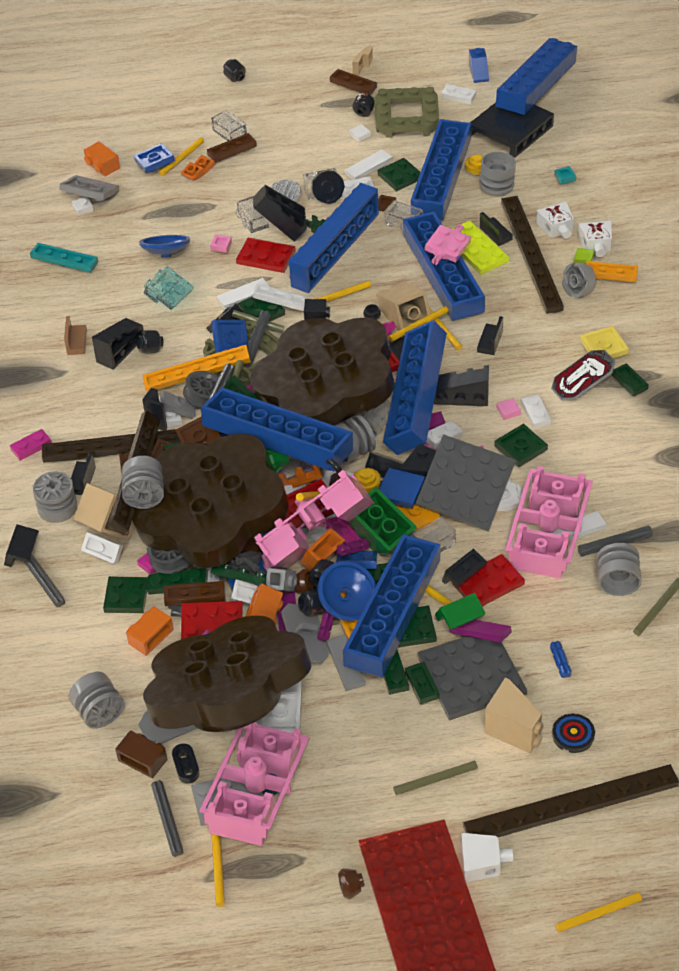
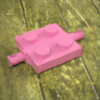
[425,224,471,265]

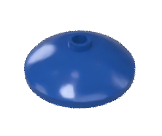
[139,235,190,257]
[318,561,376,621]

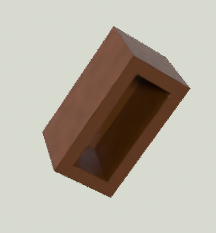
[115,730,168,779]

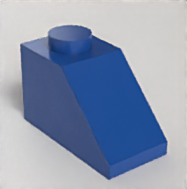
[469,48,489,83]

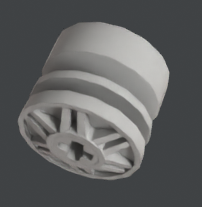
[480,152,516,195]
[335,414,376,463]
[122,456,164,509]
[33,471,77,523]
[597,543,642,596]
[68,671,125,729]

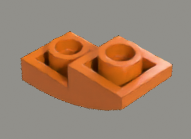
[181,155,215,181]

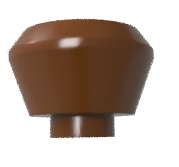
[294,569,317,594]
[338,868,365,900]

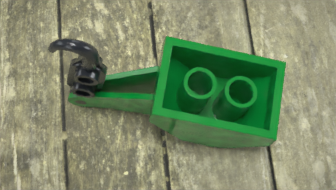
[326,459,417,556]

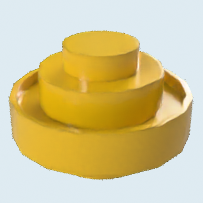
[465,154,483,175]
[353,468,381,493]

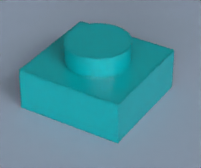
[554,166,576,185]

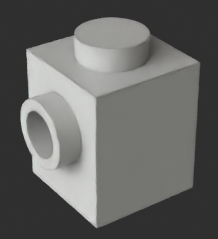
[266,568,297,591]

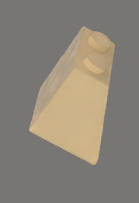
[376,282,431,331]
[74,483,135,540]
[485,678,544,754]

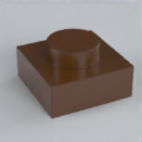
[378,195,397,213]

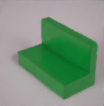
[435,593,485,630]

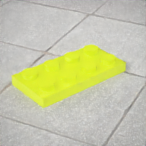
[452,220,509,275]

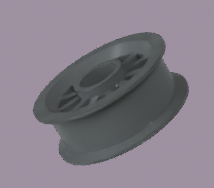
[183,371,219,408]
[147,546,190,574]

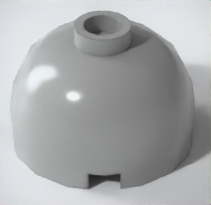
[562,263,596,298]

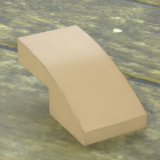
[352,45,373,76]

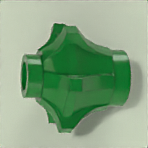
[265,448,289,474]

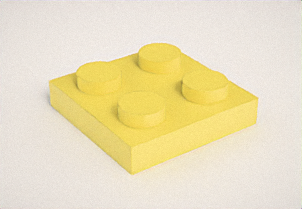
[580,326,629,358]

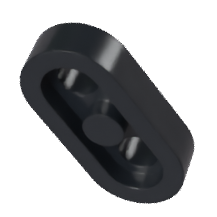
[172,743,200,783]

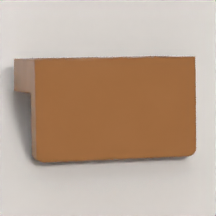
[64,316,87,355]

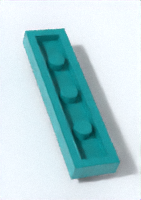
[30,243,98,273]

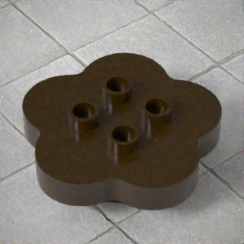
[250,318,395,426]
[132,434,289,568]
[143,616,311,732]

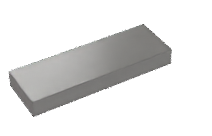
[326,634,366,691]

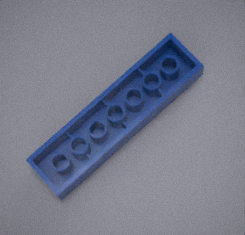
[495,38,578,115]
[411,119,472,220]
[288,183,379,294]
[403,211,485,321]
[383,320,447,455]
[201,388,353,472]
[343,534,440,678]

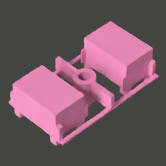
[505,466,593,579]
[254,470,374,569]
[199,721,310,846]

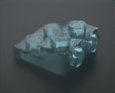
[144,266,194,310]

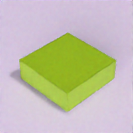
[574,248,594,264]

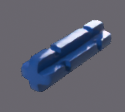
[550,641,572,678]

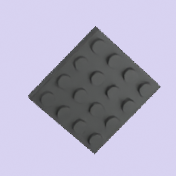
[416,434,516,532]
[417,636,527,721]

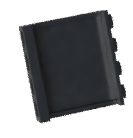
[470,102,554,158]

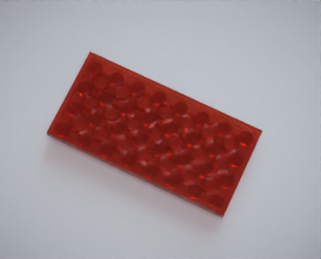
[359,819,496,971]

